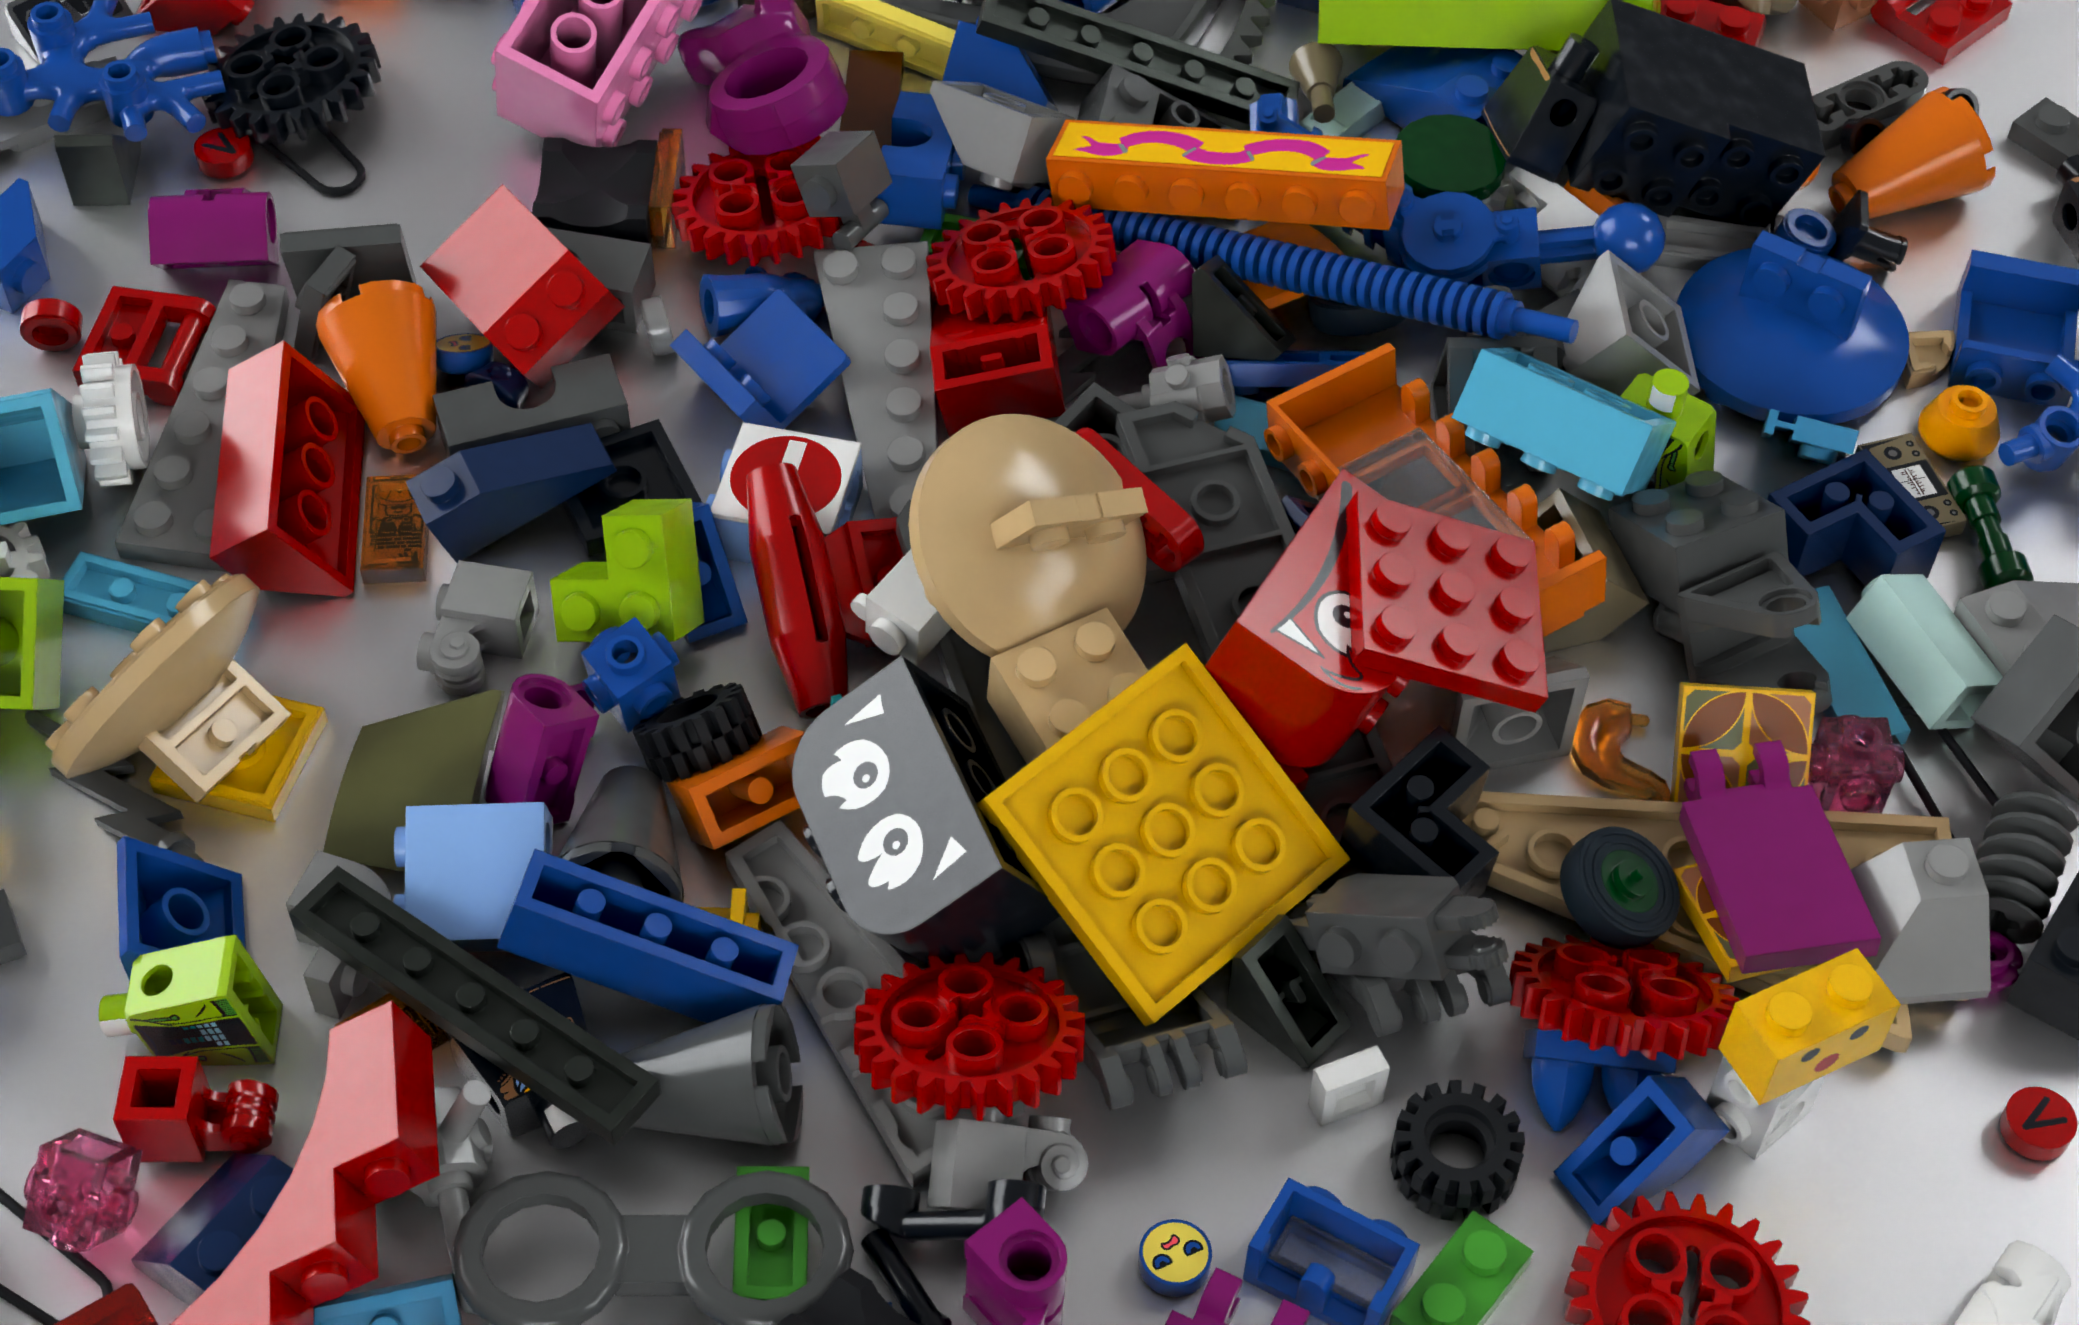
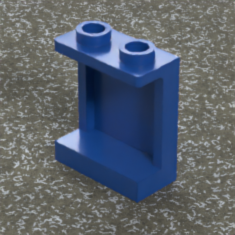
[1947,250,2079,407]

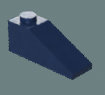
[406,423,617,563]

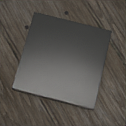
[280,223,416,299]

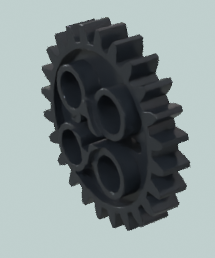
[202,13,381,145]

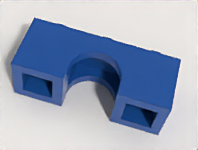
[876,91,966,230]

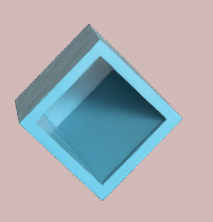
[0,388,87,525]

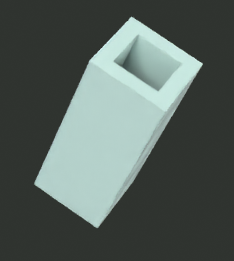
[1846,574,2003,730]

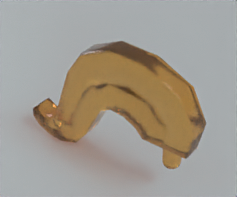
[1571,698,1670,802]

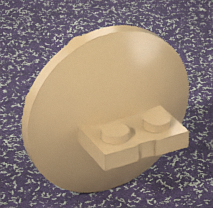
[908,414,1148,657]
[45,573,291,803]

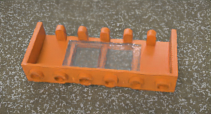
[1264,342,1607,637]

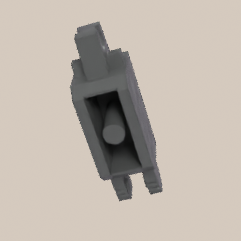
[1285,873,1509,981]

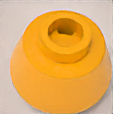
[1917,385,2000,462]

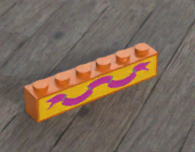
[1046,119,1405,230]

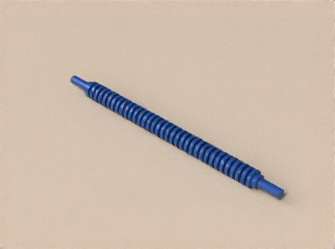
[968,184,1579,344]

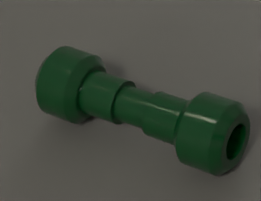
[1947,465,2034,590]

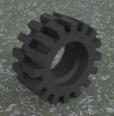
[633,683,762,783]
[1390,1080,1525,1221]

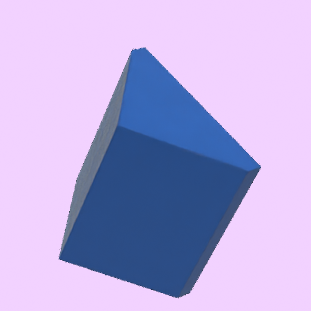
[117,836,246,981]

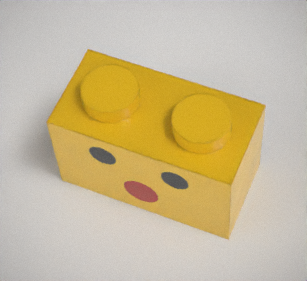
[1718,948,1901,1105]

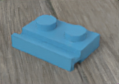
[1761,409,1859,465]

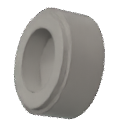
[639,295,675,357]

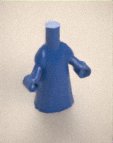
[699,266,825,338]

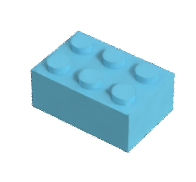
[1451,347,1677,501]

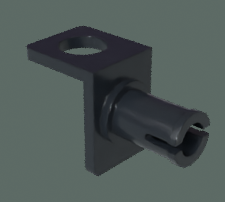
[1770,190,1908,272]

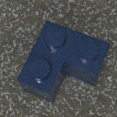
[1767,448,1947,586]

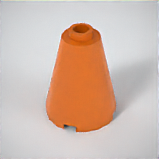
[1828,86,1996,219]
[316,279,437,454]

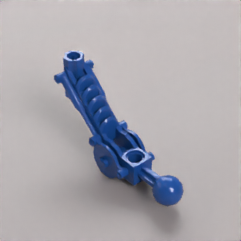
[1249,93,1666,291]

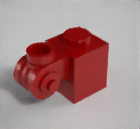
[113,1056,279,1162]

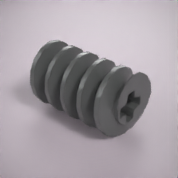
[1976,791,2079,944]

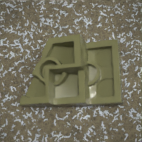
[323,689,505,872]

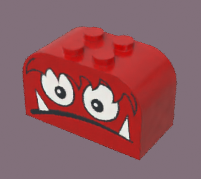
[1204,468,1411,767]

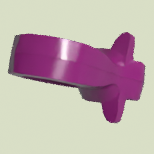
[677,0,849,155]

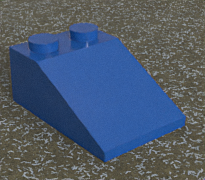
[1342,46,1523,129]

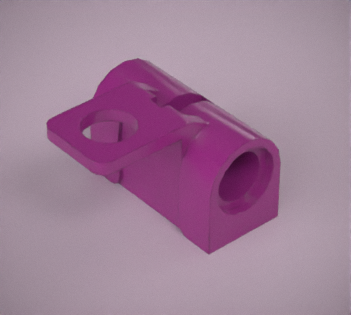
[148,188,279,270]
[1062,239,1205,368]
[483,674,600,825]
[962,1197,1068,1325]

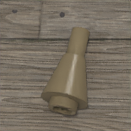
[1289,41,1343,123]

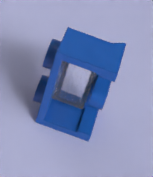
[1243,1177,1420,1325]

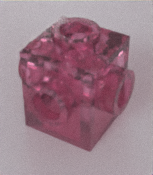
[1808,715,1905,814]
[22,1128,143,1252]

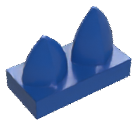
[1523,1028,1677,1132]

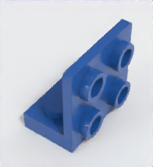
[669,289,851,429]

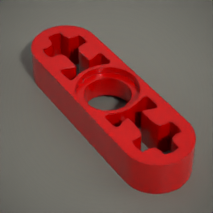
[1075,427,1204,572]

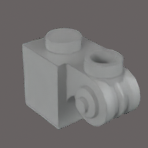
[416,560,540,695]
[927,1108,1088,1210]

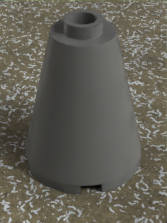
[558,765,684,902]
[621,1003,803,1147]

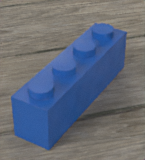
[496,849,799,1023]

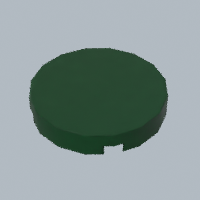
[1396,114,1506,201]

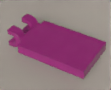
[1679,740,1881,974]

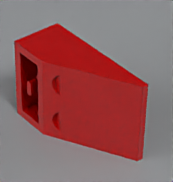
[930,303,1065,437]

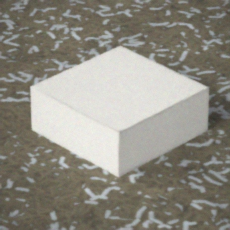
[1308,1045,1390,1127]

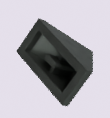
[54,134,141,206]
[1192,254,1297,361]
[1227,914,1353,1068]

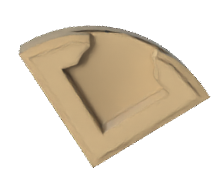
[1902,330,1955,389]

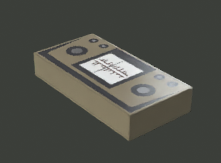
[1855,433,1967,538]

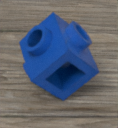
[581,617,681,733]

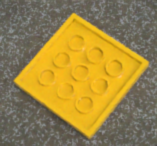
[977,643,1350,1027]

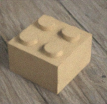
[987,607,1148,764]

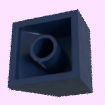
[131,1153,293,1306]

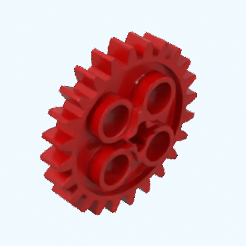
[671,143,843,267]
[926,197,1117,323]
[1509,935,1740,1060]
[854,952,1085,1121]
[1564,1191,1810,1325]

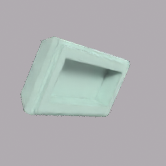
[1299,82,1386,138]

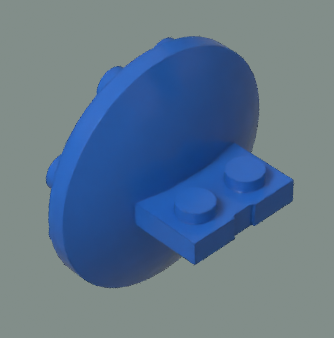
[1677,230,1909,424]

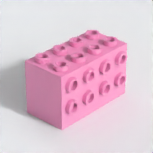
[491,0,703,148]

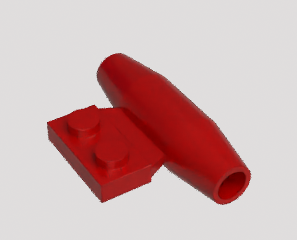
[746,463,904,719]

